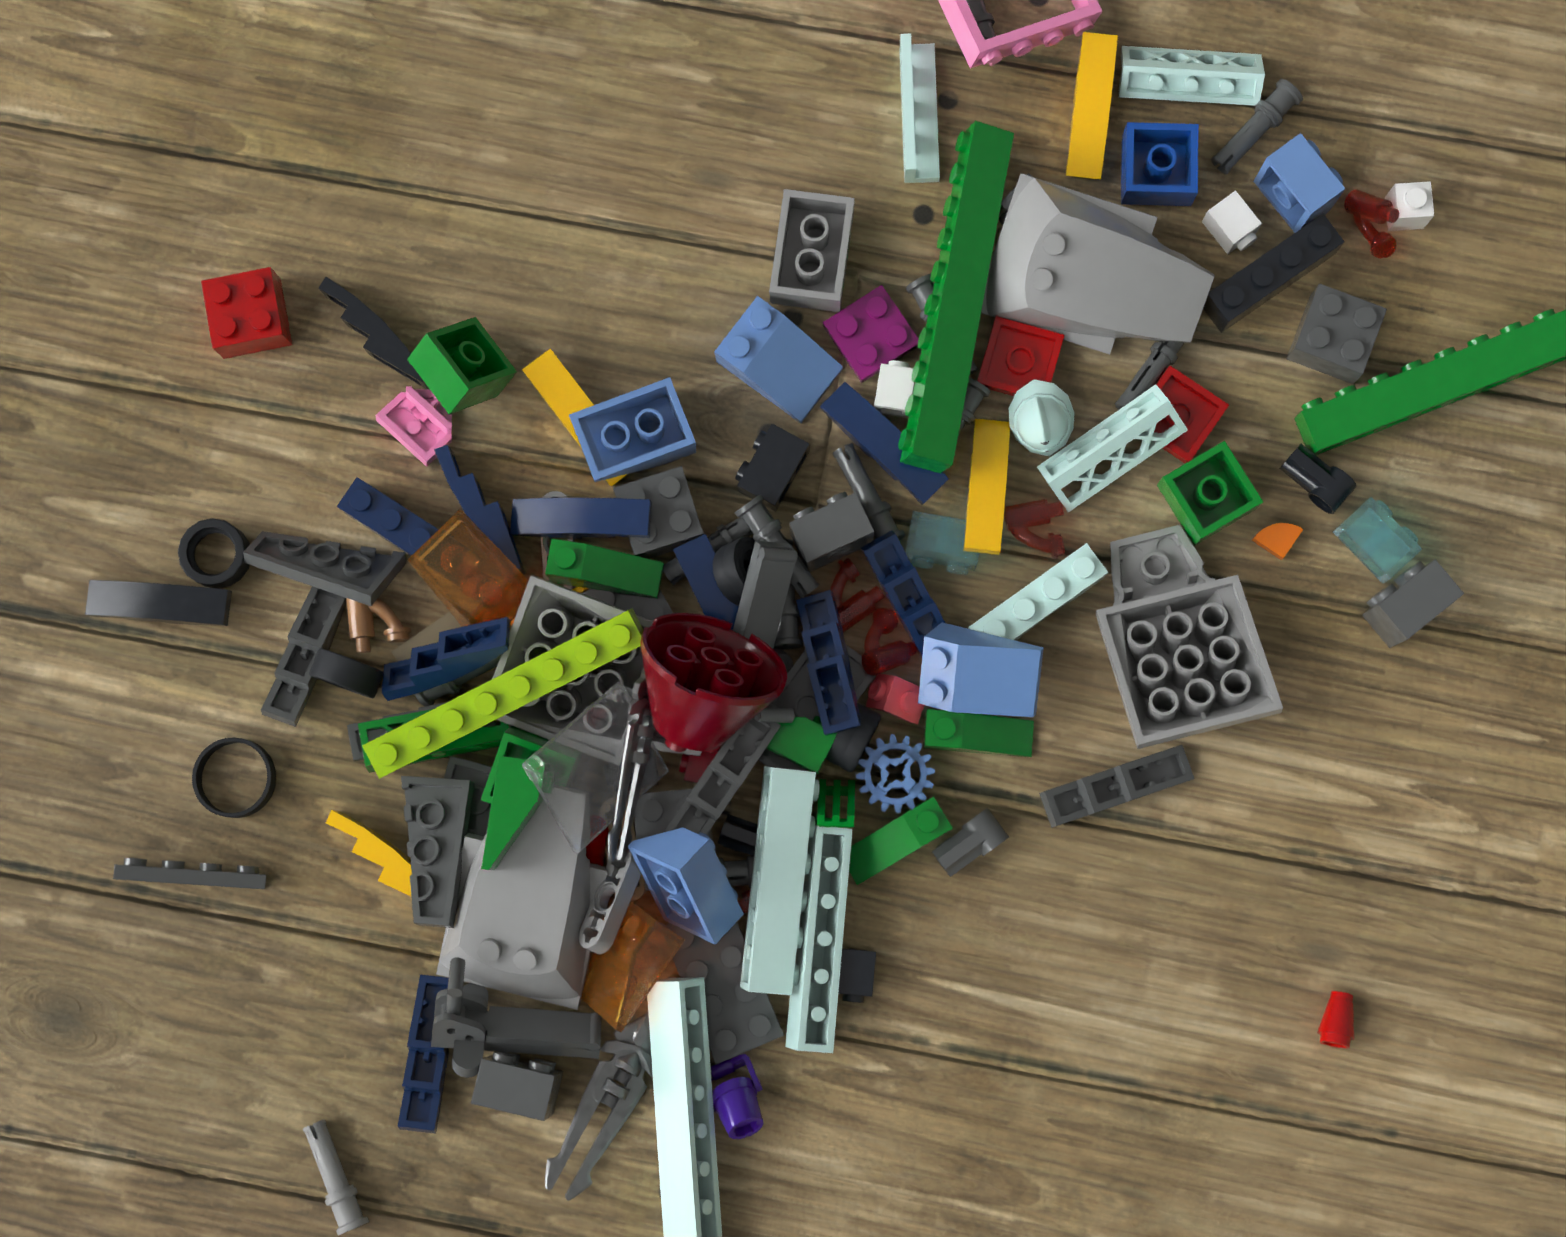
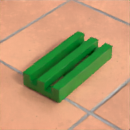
[817,779,855,828]

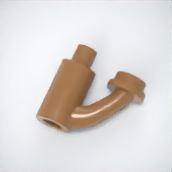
[346,598,411,653]

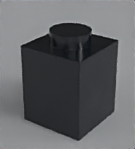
[838,948,876,1003]

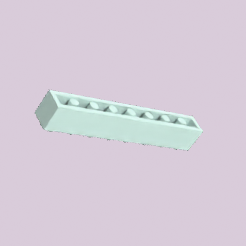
[646,977,722,1237]

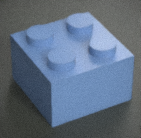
[1253,133,1346,233]

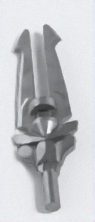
[607,666,654,862]
[545,977,671,1201]

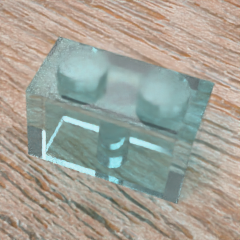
[1332,497,1422,584]
[906,511,979,575]

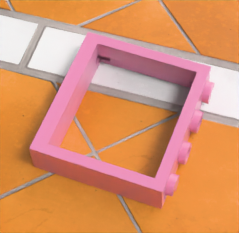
[938,0,1102,69]

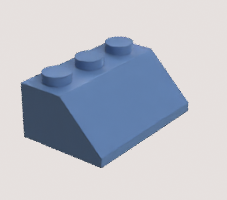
[628,827,743,945]

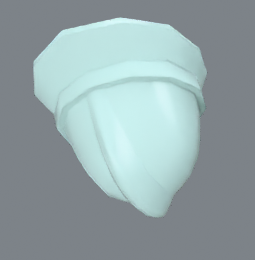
[1008,379,1074,457]

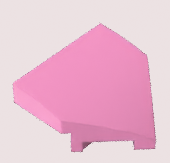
[376,386,452,467]

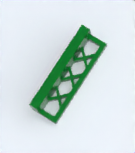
[358,709,509,773]

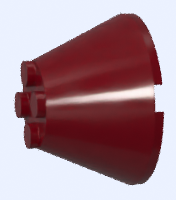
[640,613,787,753]

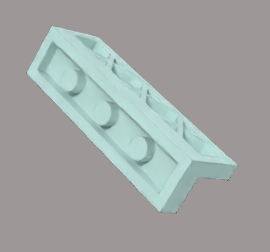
[899,33,940,183]
[1118,46,1265,106]
[1037,384,1188,512]

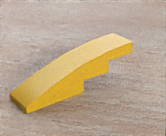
[1065,32,1118,180]
[521,348,627,487]
[963,418,1010,555]
[325,810,412,897]

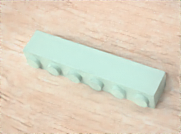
[740,766,819,995]
[785,825,852,1053]

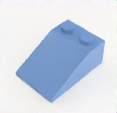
[714,296,843,423]
[569,377,696,482]
[918,622,1044,717]

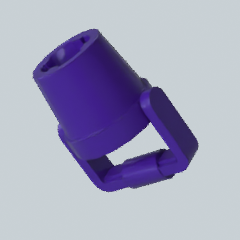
[711,1054,764,1139]

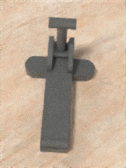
[733,540,797,723]
[431,957,602,1078]

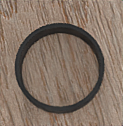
[192,737,276,818]

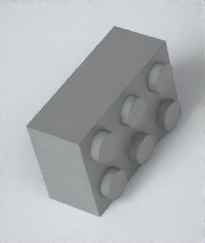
[769,189,855,312]

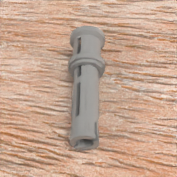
[303,1119,369,1236]

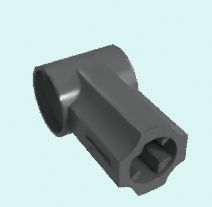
[932,807,1009,877]

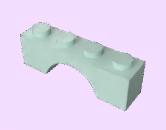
[968,543,1108,641]

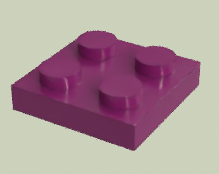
[823,285,919,383]

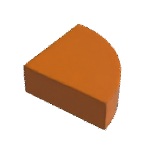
[1252,523,1303,560]

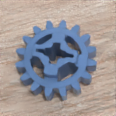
[856,734,935,814]

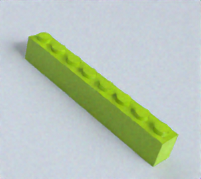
[362,608,644,779]

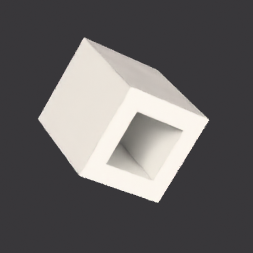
[1385,181,1434,231]
[1202,190,1262,254]
[874,360,914,418]

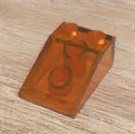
[408,509,528,627]
[581,900,685,1033]

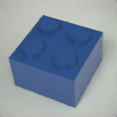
[1121,122,1199,206]

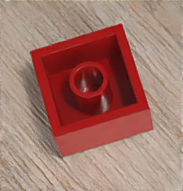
[201,267,292,359]

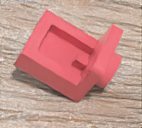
[866,673,925,725]

